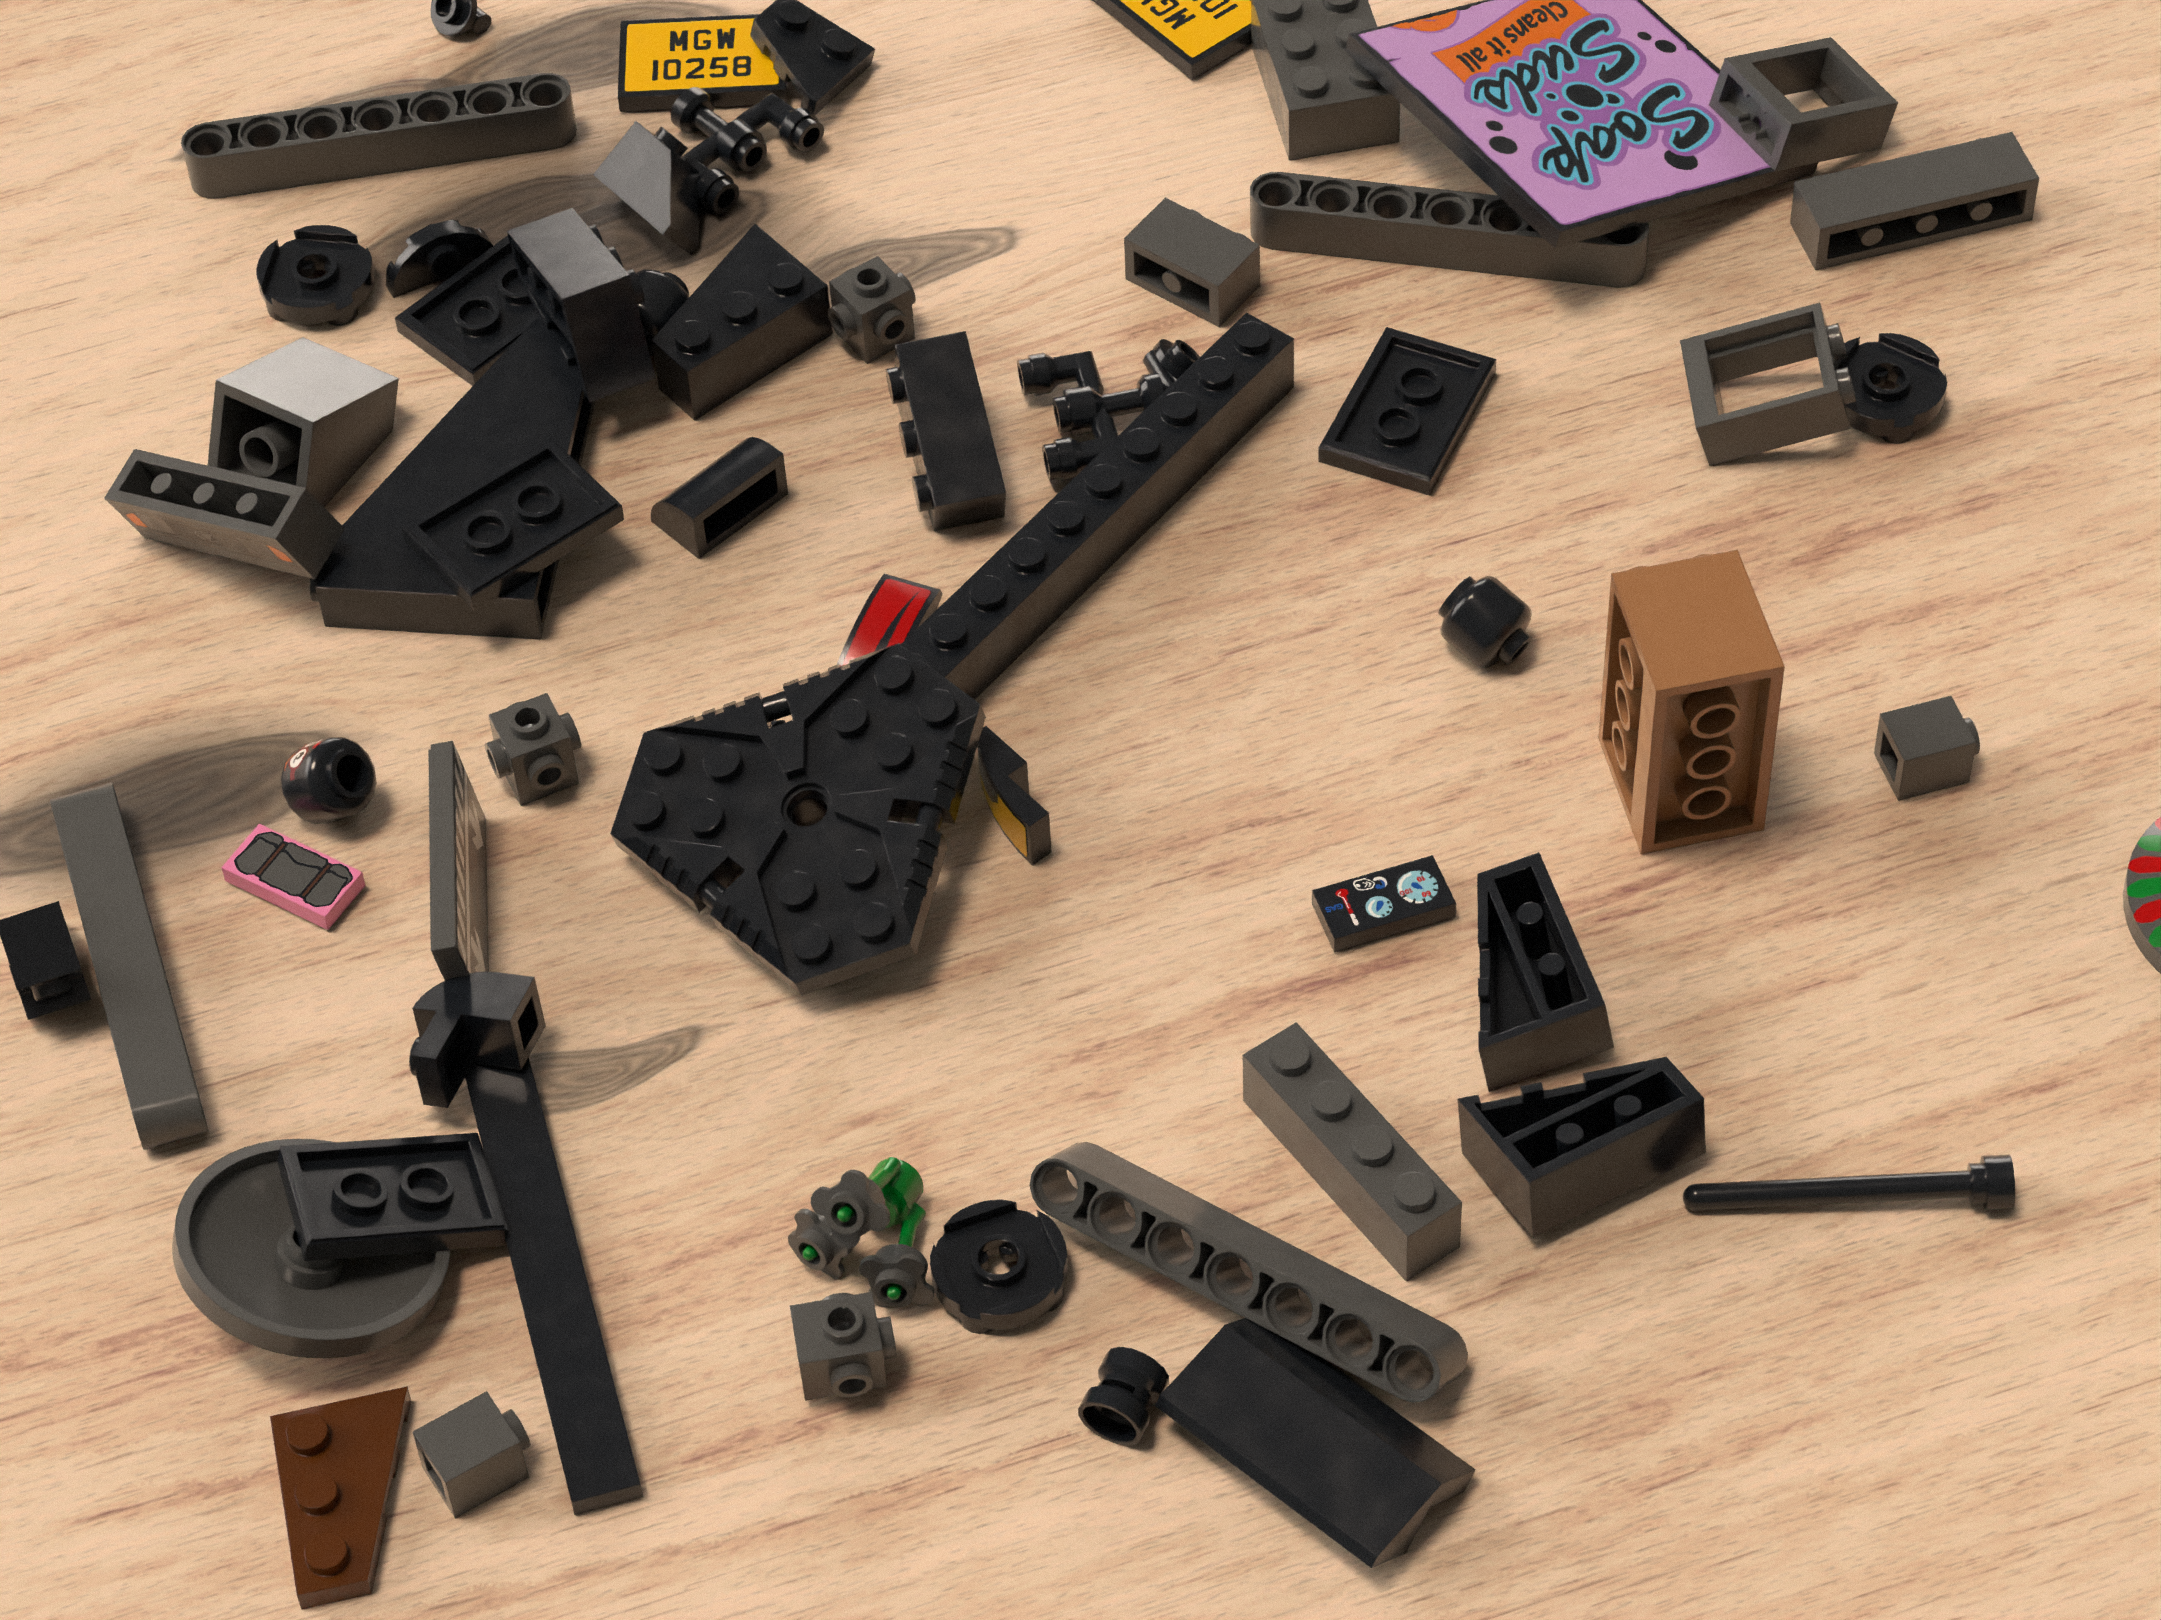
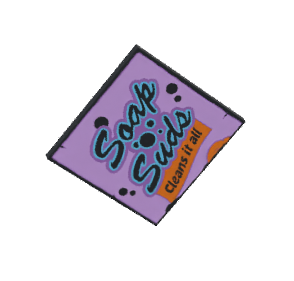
[1345,0,1818,248]

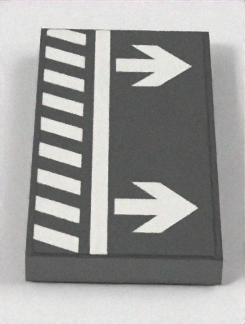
[428,741,489,981]

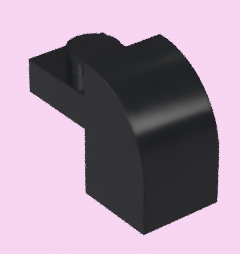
[0,901,91,1020]
[409,972,546,1108]

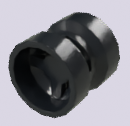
[1078,1347,1170,1446]

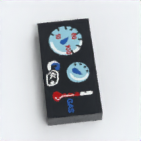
[1312,855,1456,953]

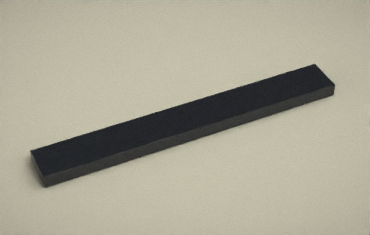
[465,1057,643,1515]

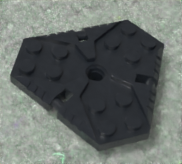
[610,643,986,996]

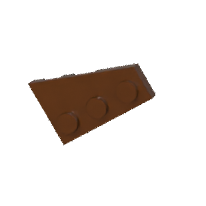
[270,1386,411,1610]

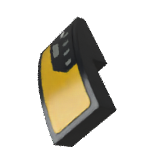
[977,726,1052,866]

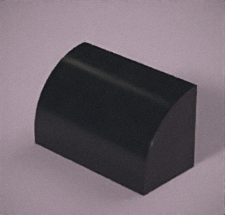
[651,437,788,559]

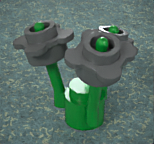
[788,1157,935,1307]

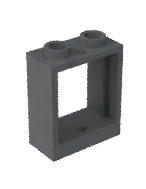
[1709,37,1898,171]
[1680,302,1857,466]

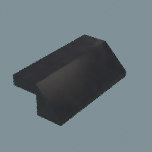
[1155,1318,1476,1568]

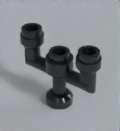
[671,87,824,214]
[1017,351,1164,481]

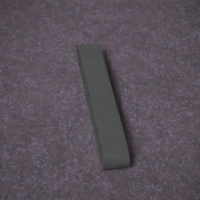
[181,73,577,199]
[1250,172,1649,288]
[50,782,209,1150]
[1030,1142,1468,1403]

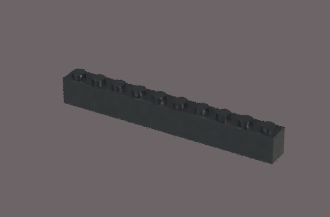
[901,312,1294,700]

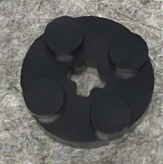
[256,225,375,326]
[1837,333,1947,444]
[930,1199,1068,1334]

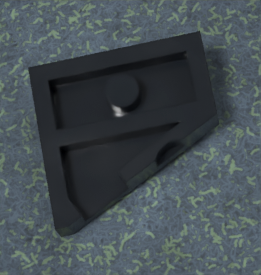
[750,0,875,115]

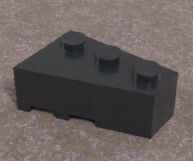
[507,208,656,403]
[651,224,833,421]
[886,331,1006,531]
[1477,852,1614,1092]
[1457,1057,1706,1238]

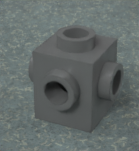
[828,256,916,364]
[485,693,581,806]
[790,1292,897,1401]

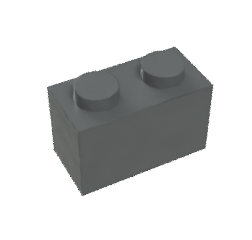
[1124,197,1260,327]

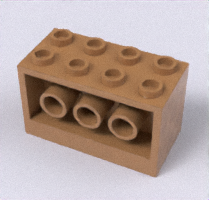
[1598,549,1785,854]

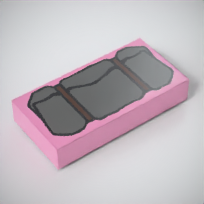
[221,824,366,930]

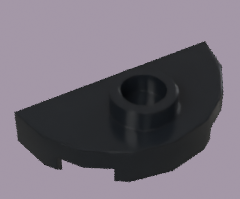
[386,220,493,298]

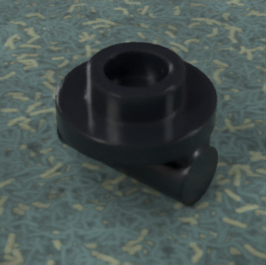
[430,0,491,36]
[1143,339,1200,391]

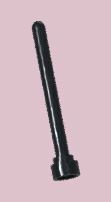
[1683,1154,2015,1211]

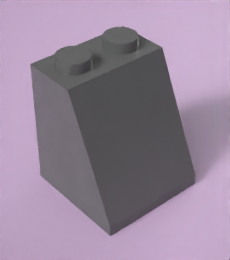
[207,337,399,507]

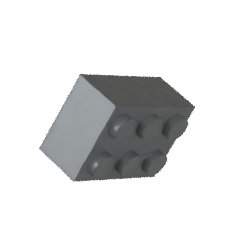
[1251,0,1400,161]

